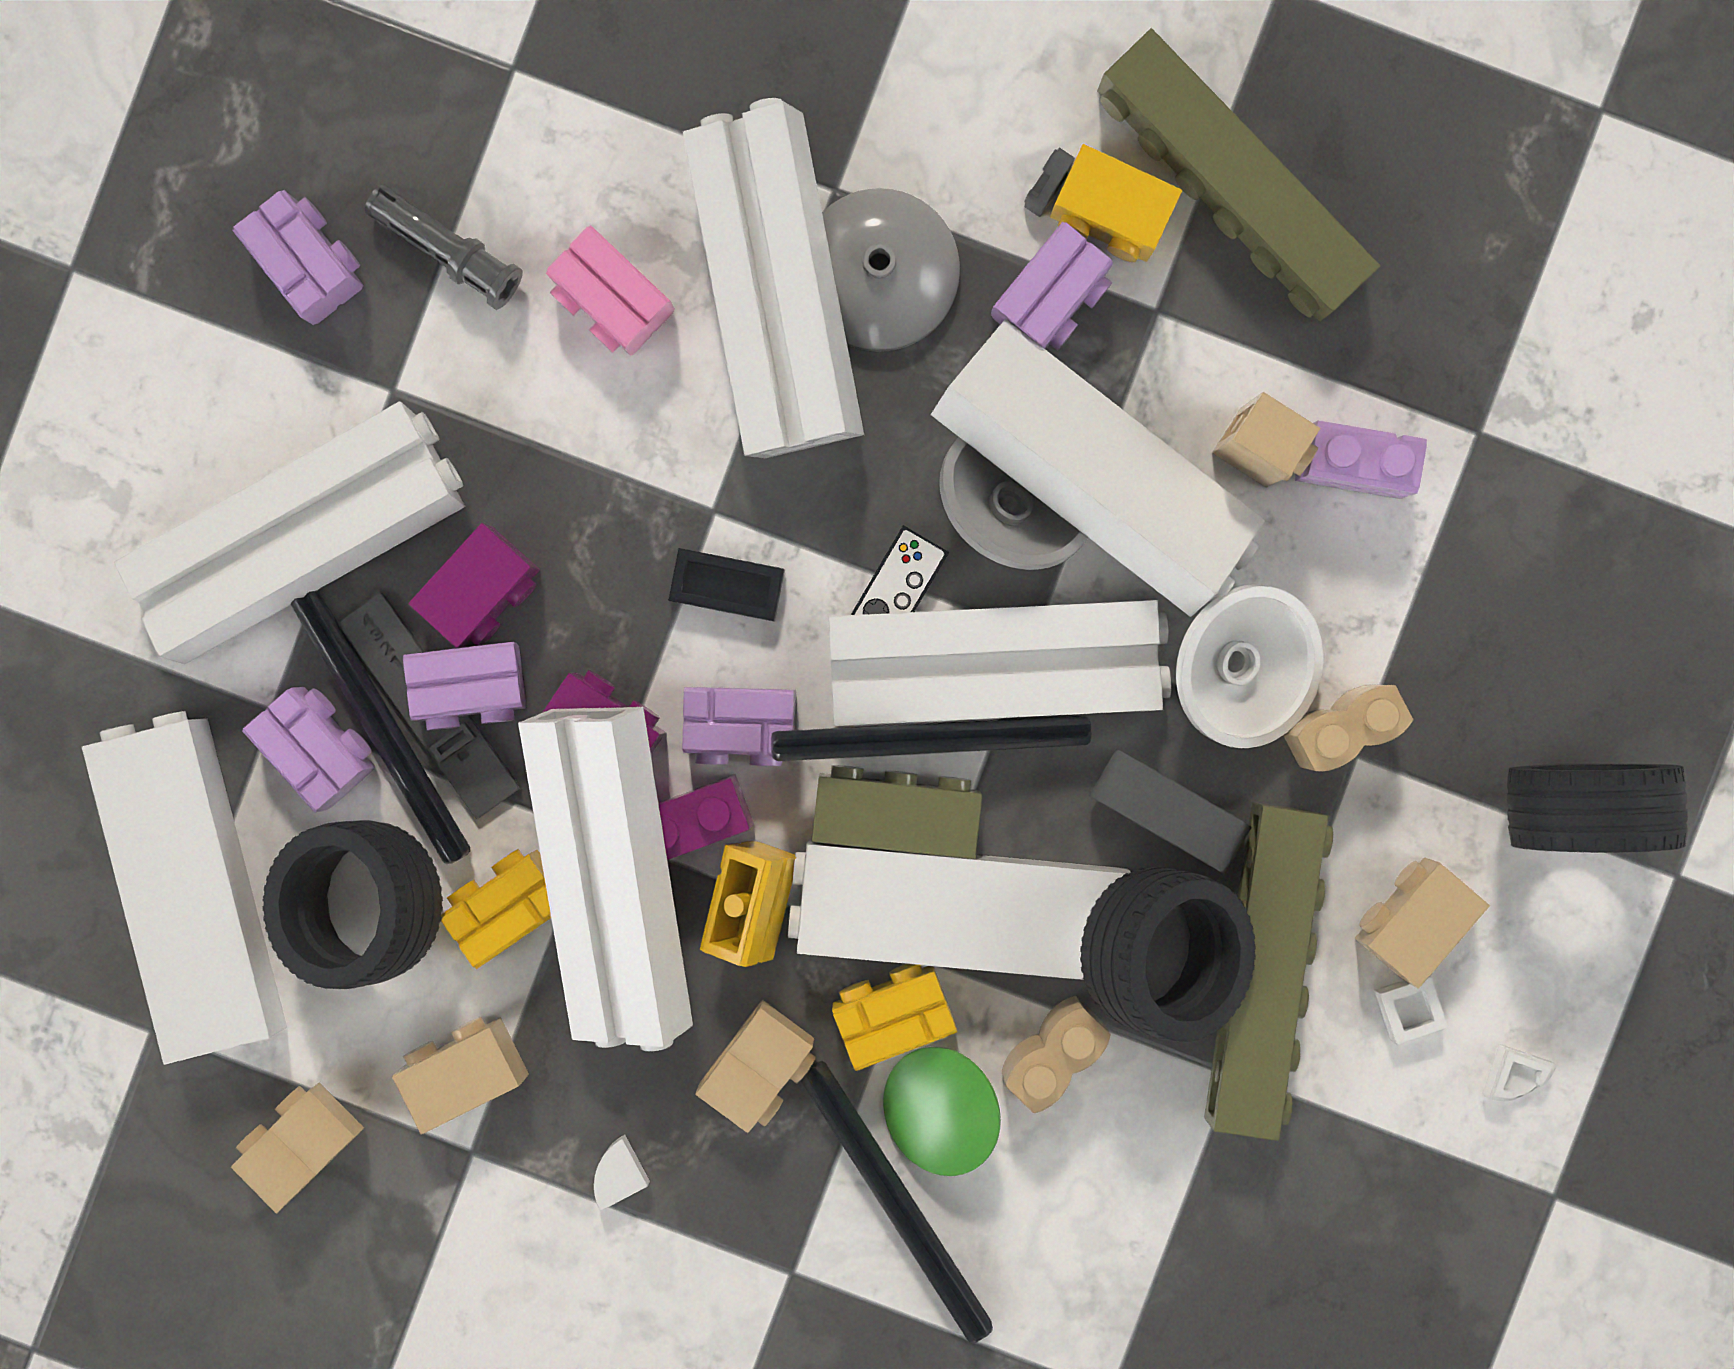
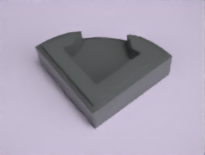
[1024,147,1075,217]

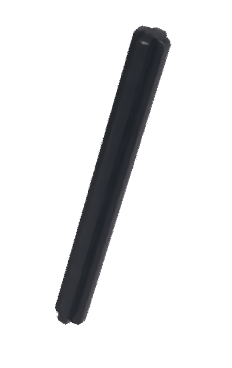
[290,590,470,864]
[771,716,1092,761]
[801,1061,993,1343]

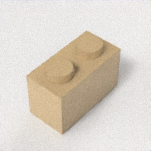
[1212,392,1321,487]
[1355,858,1490,989]
[392,1017,529,1135]

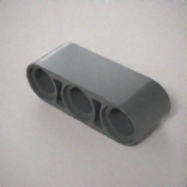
[1089,749,1252,874]

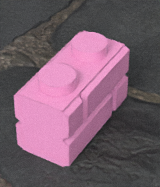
[546,225,675,356]

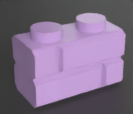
[232,190,364,325]
[991,221,1113,351]
[1295,420,1427,499]
[403,642,526,731]
[242,687,375,813]
[682,687,796,766]

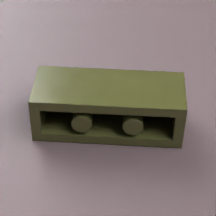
[812,765,982,859]

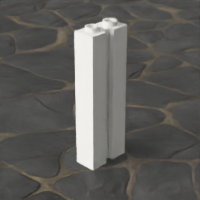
[683,98,864,458]
[931,319,1265,617]
[114,401,465,664]
[828,600,1171,726]
[518,707,693,1051]
[82,711,287,1065]
[788,839,1130,980]

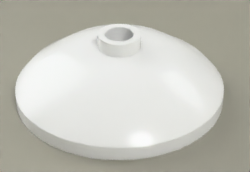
[1176,585,1324,748]

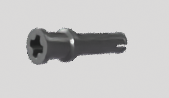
[365,184,523,310]

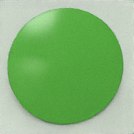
[883,1047,1001,1176]

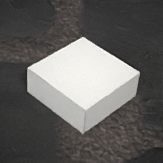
[1374,976,1448,1045]

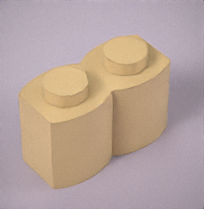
[1283,685,1413,771]
[1002,996,1111,1113]
[695,1000,816,1133]
[231,1082,364,1214]

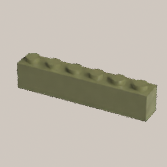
[1097,28,1381,322]
[1204,802,1333,1141]

